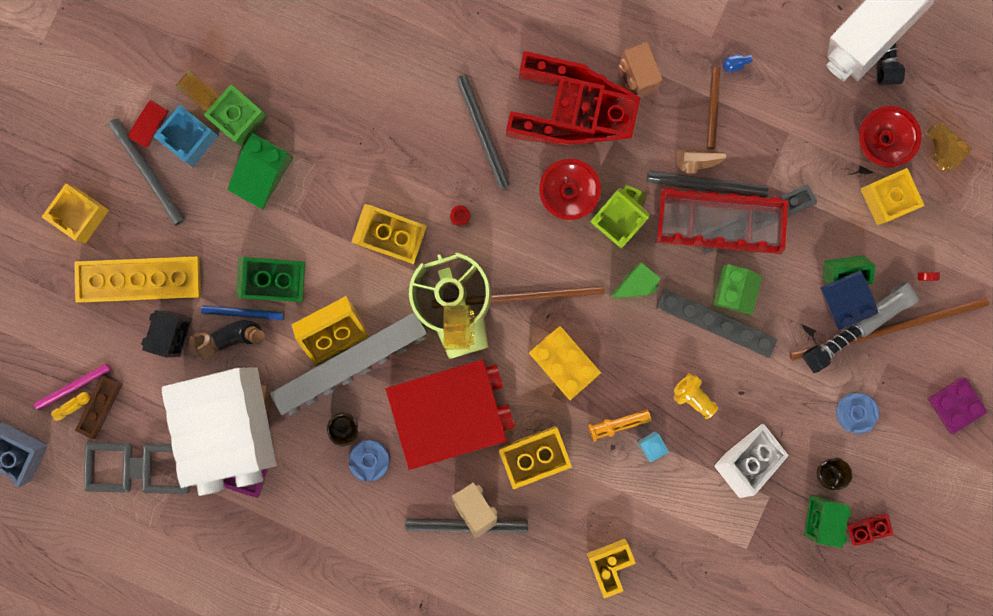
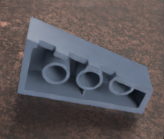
[0,421,48,488]

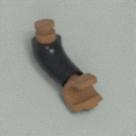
[188,320,265,361]

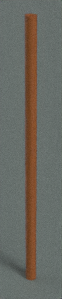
[790,298,989,361]

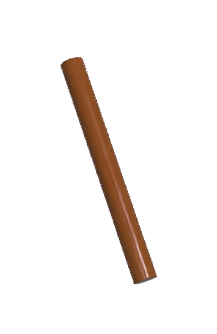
[707,67,721,149]

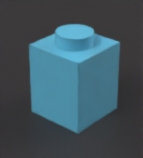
[637,432,669,462]

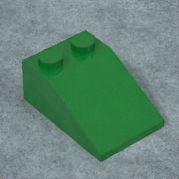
[227,133,293,210]
[235,257,305,302]

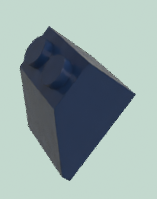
[820,270,879,330]

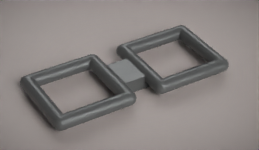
[84,442,190,494]

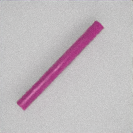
[34,363,111,410]

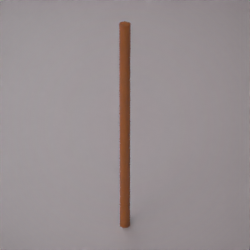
[432,286,605,308]

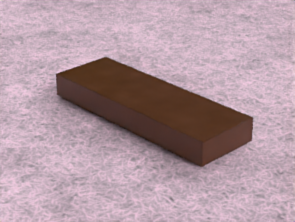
[75,375,123,439]

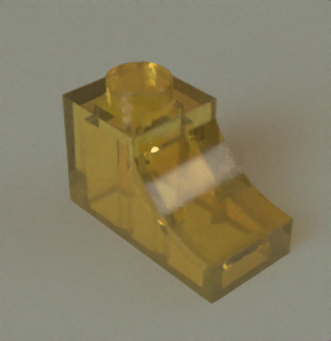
[927,123,973,171]

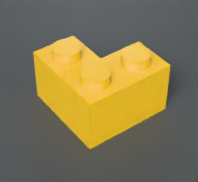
[586,539,636,599]

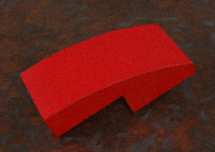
[128,100,169,148]
[847,513,894,546]

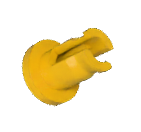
[674,373,718,419]

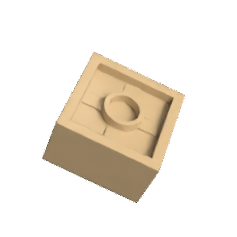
[452,482,497,539]

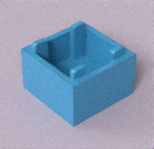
[154,105,218,167]

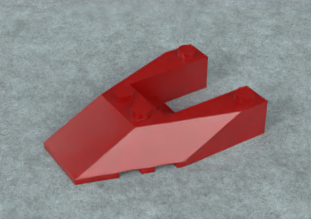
[506,51,641,145]

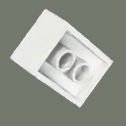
[714,424,789,498]

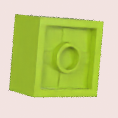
[590,188,651,249]

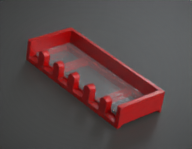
[656,188,788,254]

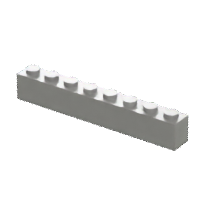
[270,313,428,416]

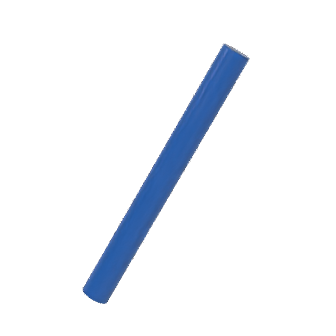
[201,305,284,320]

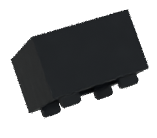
[141,310,193,358]

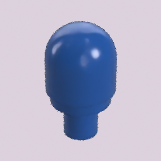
[723,54,752,73]

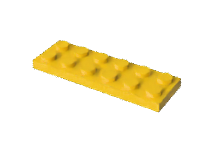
[74,256,201,303]

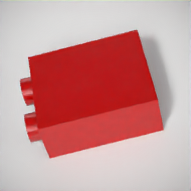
[385,359,515,470]

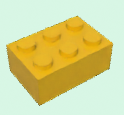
[528,326,601,400]
[498,426,572,490]

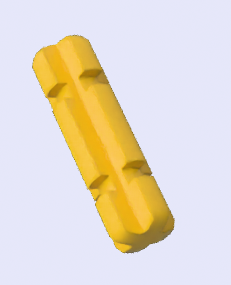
[51,392,91,421]

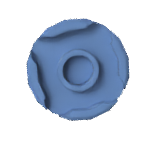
[836,393,879,434]
[349,440,390,481]

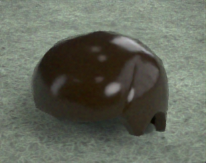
[327,412,358,447]
[816,458,853,491]

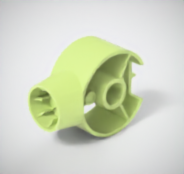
[409,253,492,359]

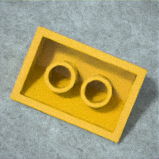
[291,296,369,365]

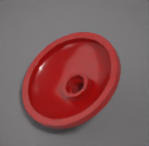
[858,106,922,168]
[539,158,601,220]

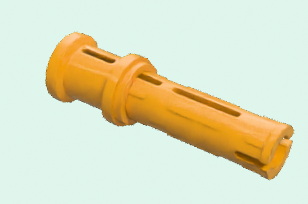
[588,409,652,442]

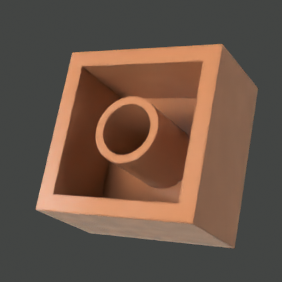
[618,42,663,97]

